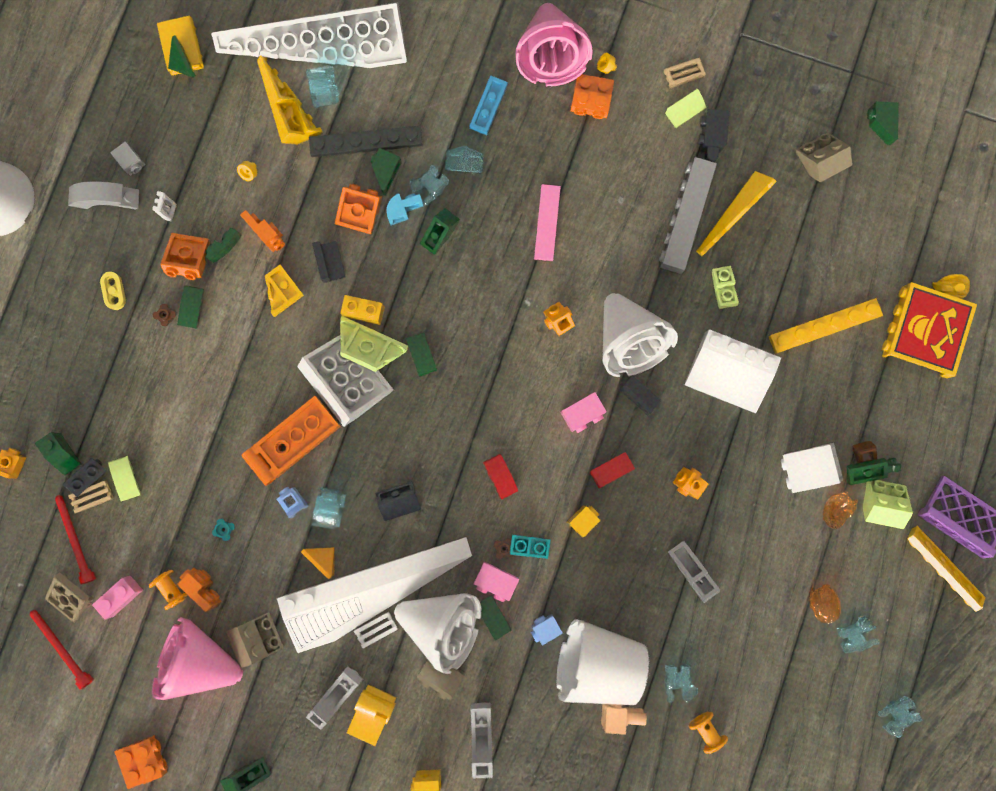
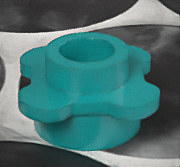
[212,518,235,541]

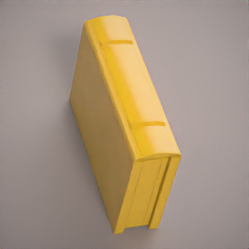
[157,16,204,76]

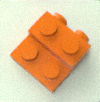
[571,74,614,119]
[335,184,383,234]
[240,210,285,252]
[160,233,210,280]
[177,567,222,612]
[115,735,168,789]

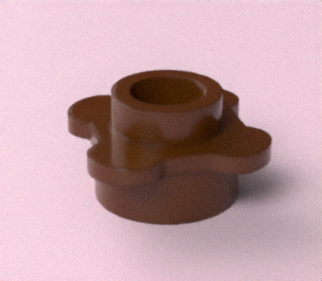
[153,304,176,326]
[494,538,514,559]

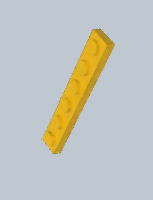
[768,298,883,354]

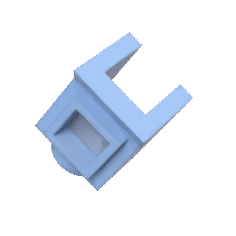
[277,487,308,518]

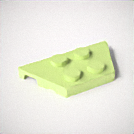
[340,316,408,372]

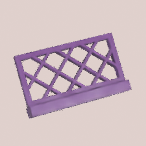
[918,476,996,559]

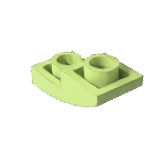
[712,266,739,309]
[108,456,141,501]

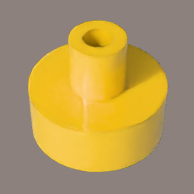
[597,53,617,74]
[237,161,257,181]

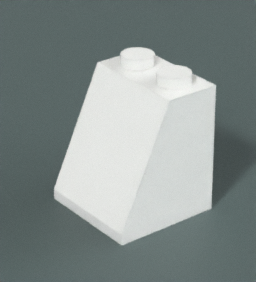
[781,443,843,493]

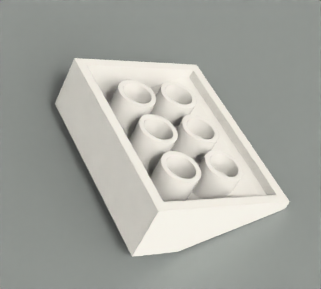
[684,329,781,413]
[298,335,393,427]

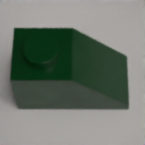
[867,101,899,145]
[371,148,402,196]
[420,208,460,255]
[35,432,82,475]
[220,757,271,791]

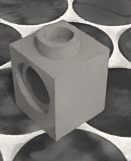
[110,141,145,176]

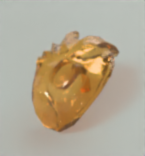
[823,491,858,529]
[809,584,841,623]

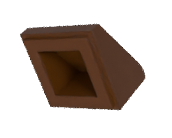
[853,441,877,463]

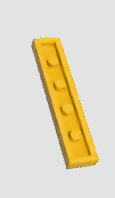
[907,526,985,611]

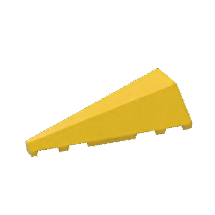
[257,55,323,145]
[696,171,777,256]

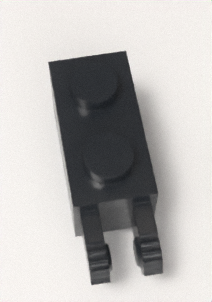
[698,109,730,163]

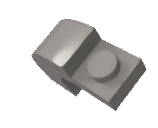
[68,182,139,210]
[306,666,363,730]
[471,703,493,778]

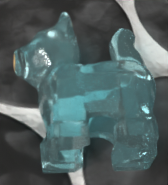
[409,164,449,206]
[836,616,880,653]
[664,664,698,703]
[877,696,922,738]

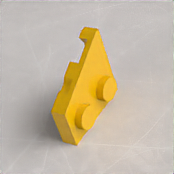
[265,265,304,317]

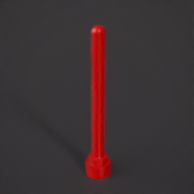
[55,495,96,585]
[30,610,94,690]

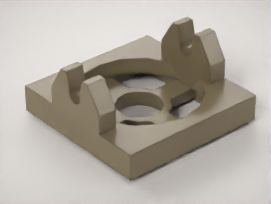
[45,572,94,623]

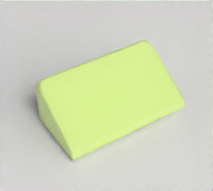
[665,89,707,128]

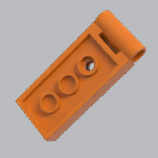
[241,396,341,486]

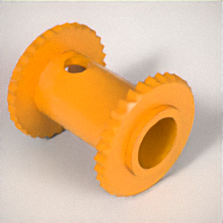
[149,570,188,610]
[689,712,728,753]

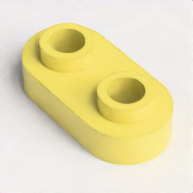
[100,272,126,310]

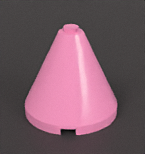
[516,3,592,86]
[152,617,243,700]

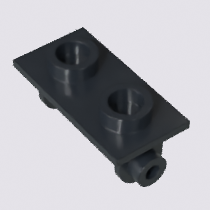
[62,458,107,497]

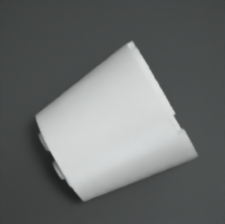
[0,161,34,236]
[557,619,649,705]

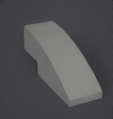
[668,541,720,603]

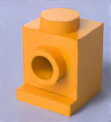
[0,448,27,479]

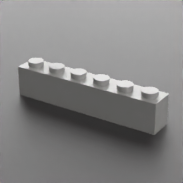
[658,157,717,274]

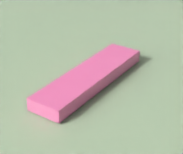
[534,184,560,261]

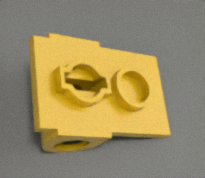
[347,685,396,746]

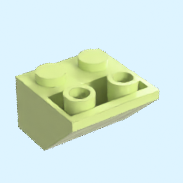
[863,480,913,529]

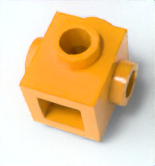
[543,302,575,336]
[672,467,709,500]

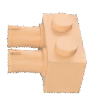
[601,704,646,734]

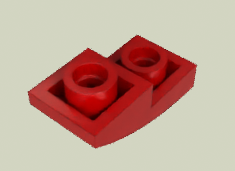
[590,452,635,489]
[483,454,518,499]

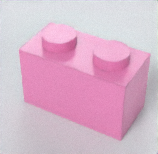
[560,392,606,433]
[474,561,519,602]
[92,576,143,620]

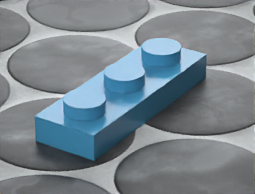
[470,76,508,135]

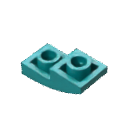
[510,535,551,559]

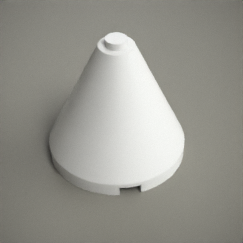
[603,293,678,377]
[394,593,481,674]

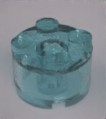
[306,66,339,108]
[312,487,346,530]

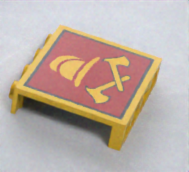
[882,282,977,378]

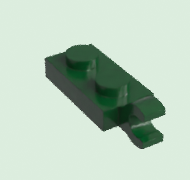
[847,458,901,485]

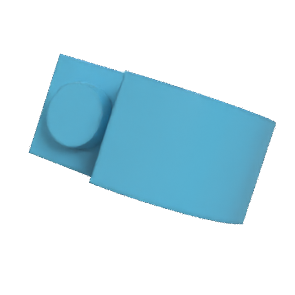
[387,194,423,225]

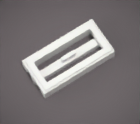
[152,191,177,221]
[354,612,398,648]

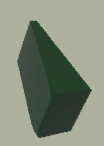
[480,595,512,640]

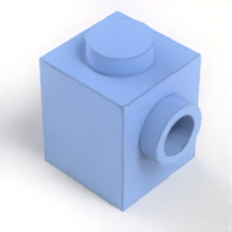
[531,614,563,645]

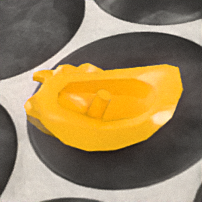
[932,274,970,299]

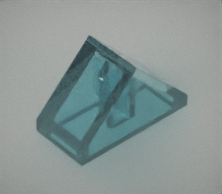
[445,146,484,173]

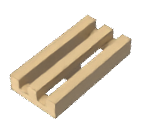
[664,58,706,88]
[68,481,114,513]

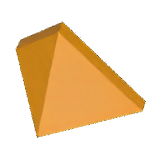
[301,547,335,579]

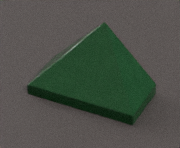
[168,35,196,77]

